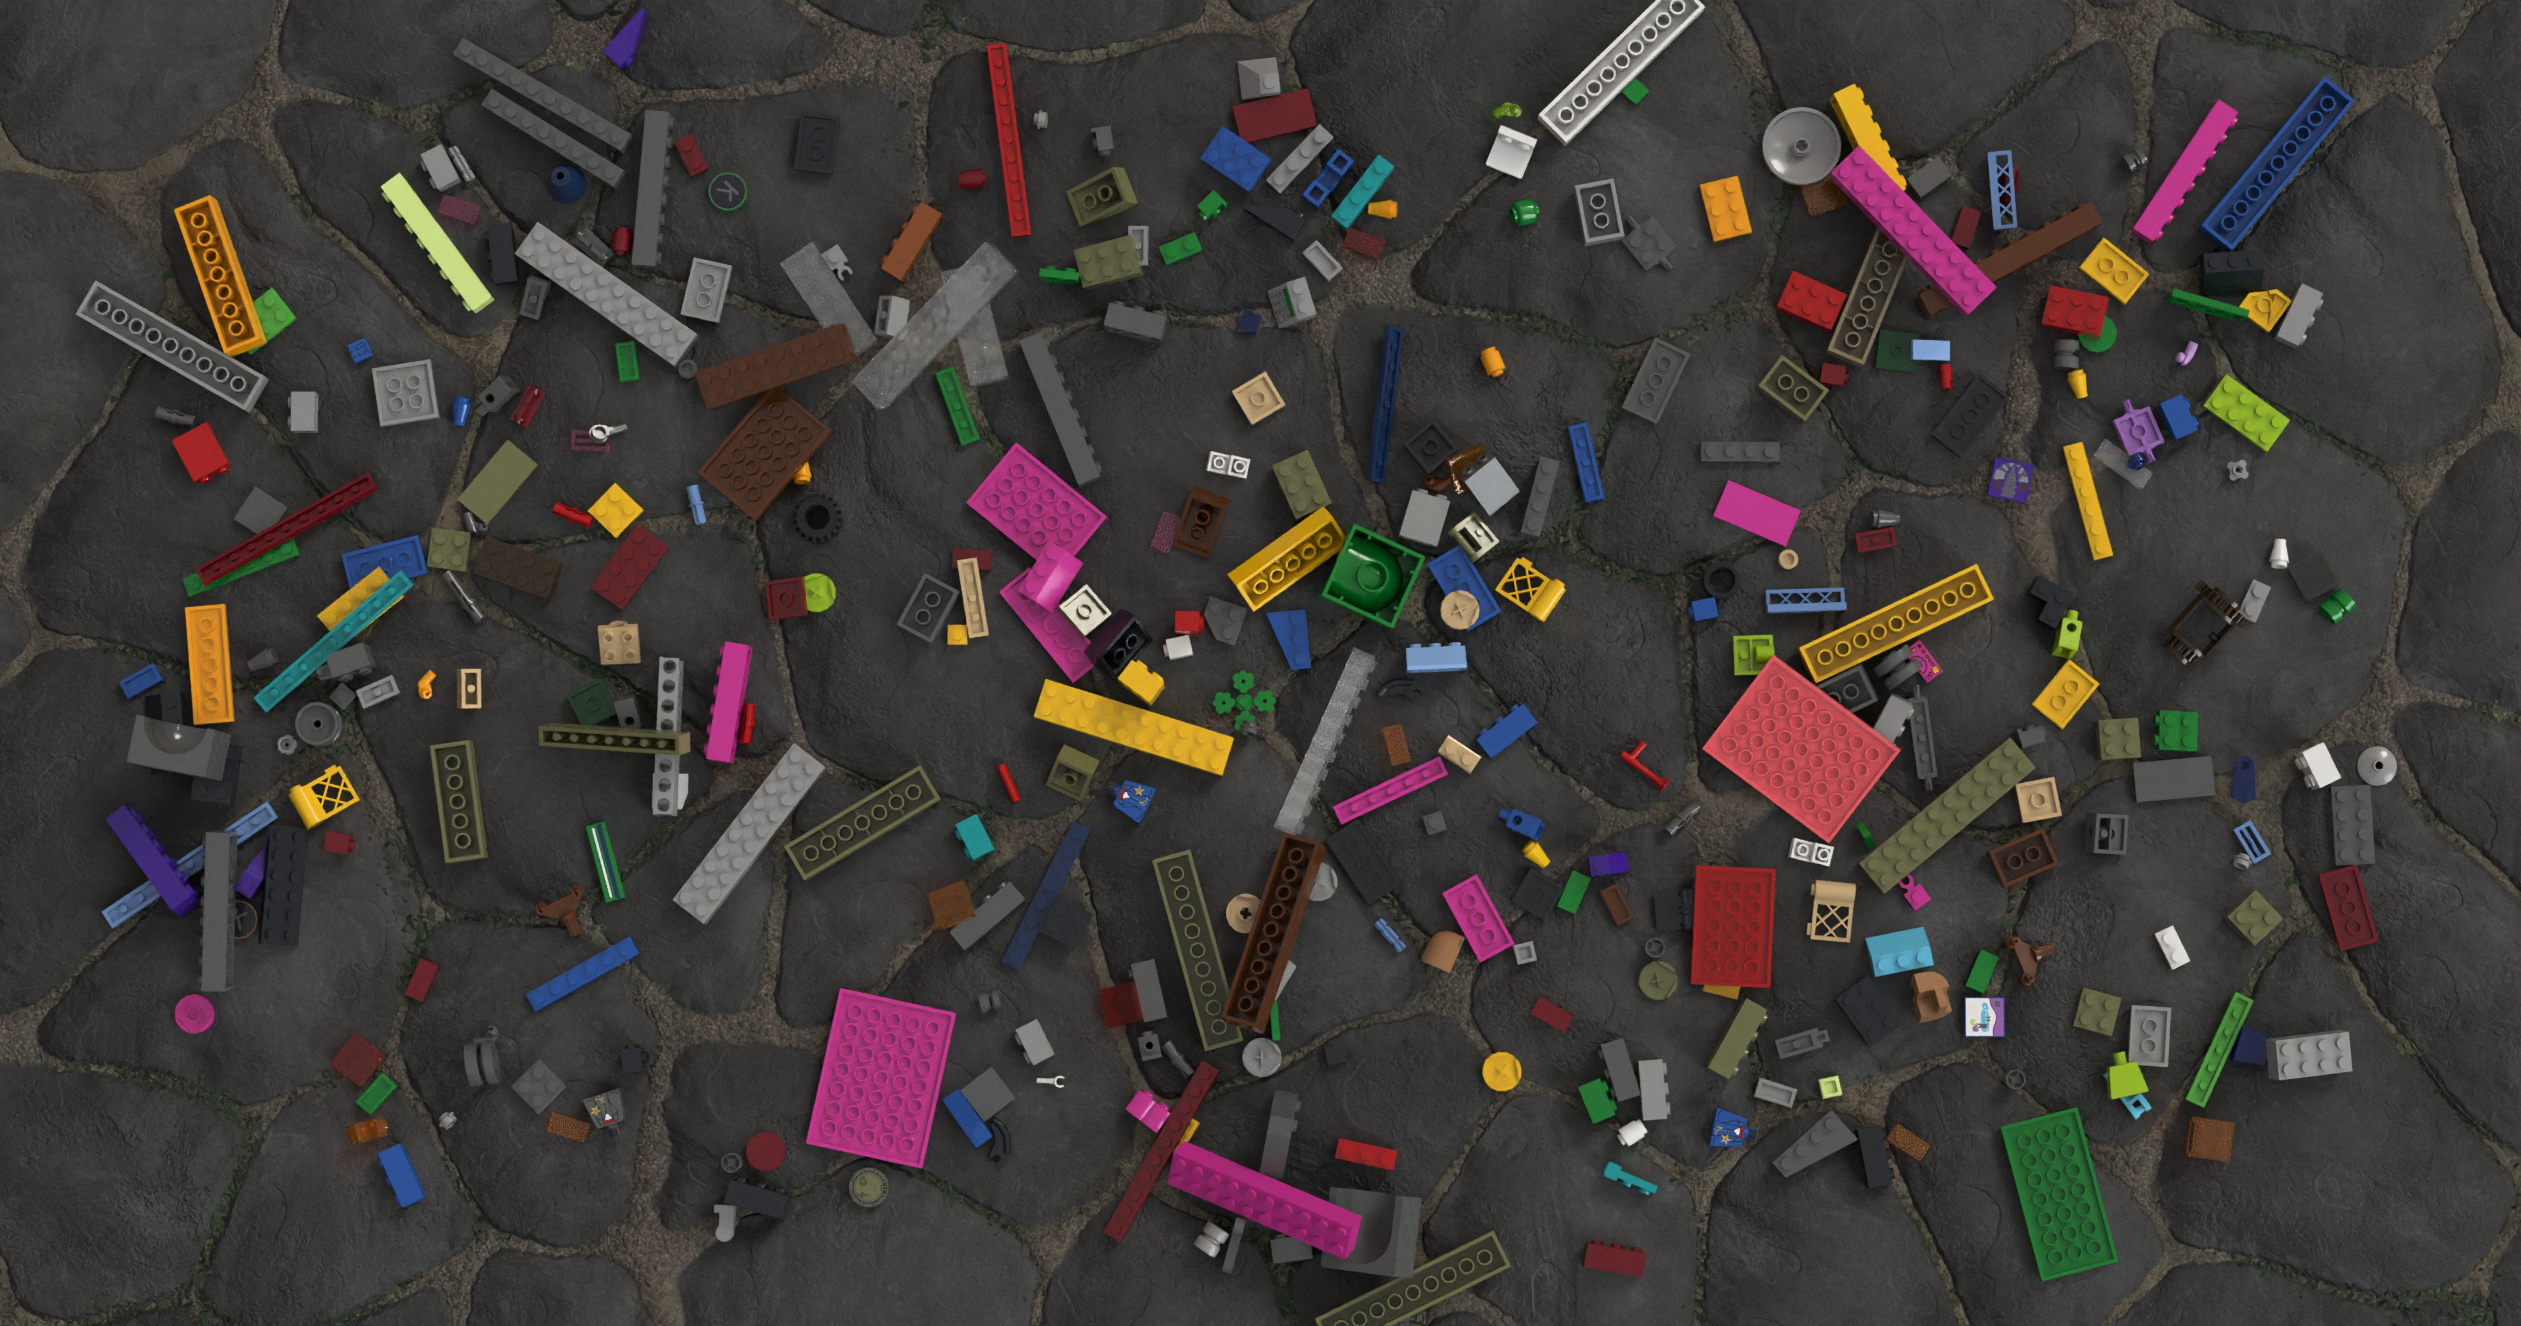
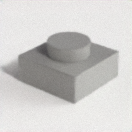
[1513,941,1537,965]

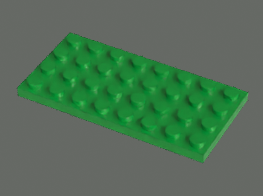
[2000,1107,2119,1281]

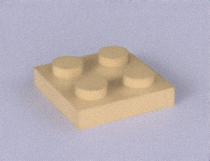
[1232,371,1286,425]
[2015,777,2062,823]

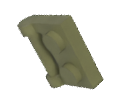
[1448,511,1500,563]

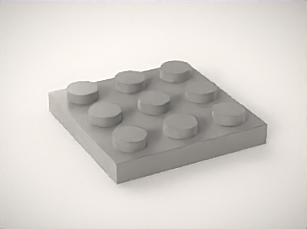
[372,359,440,427]

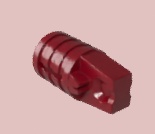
[2001,168,2020,204]

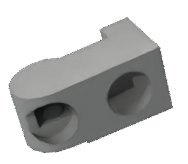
[714,1204,736,1242]

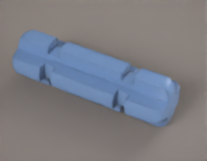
[1374,918,1406,952]

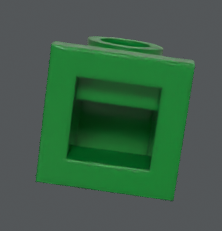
[1197,190,1228,221]

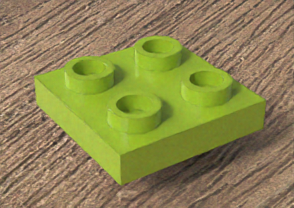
[1733,635,1775,676]

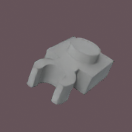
[821,244,853,281]

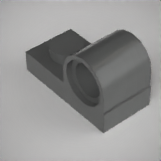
[519,275,551,320]

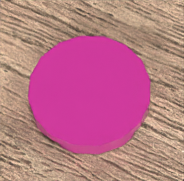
[175,994,215,1034]

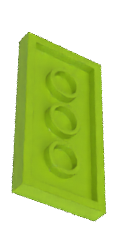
[2202,374,2290,452]

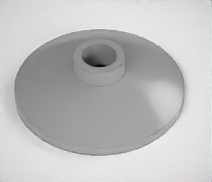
[2357,746,2397,786]

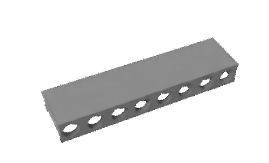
[653,657,684,817]

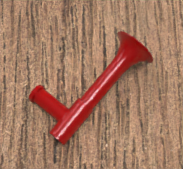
[1620,740,1672,795]

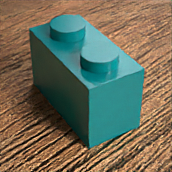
[954,814,995,861]

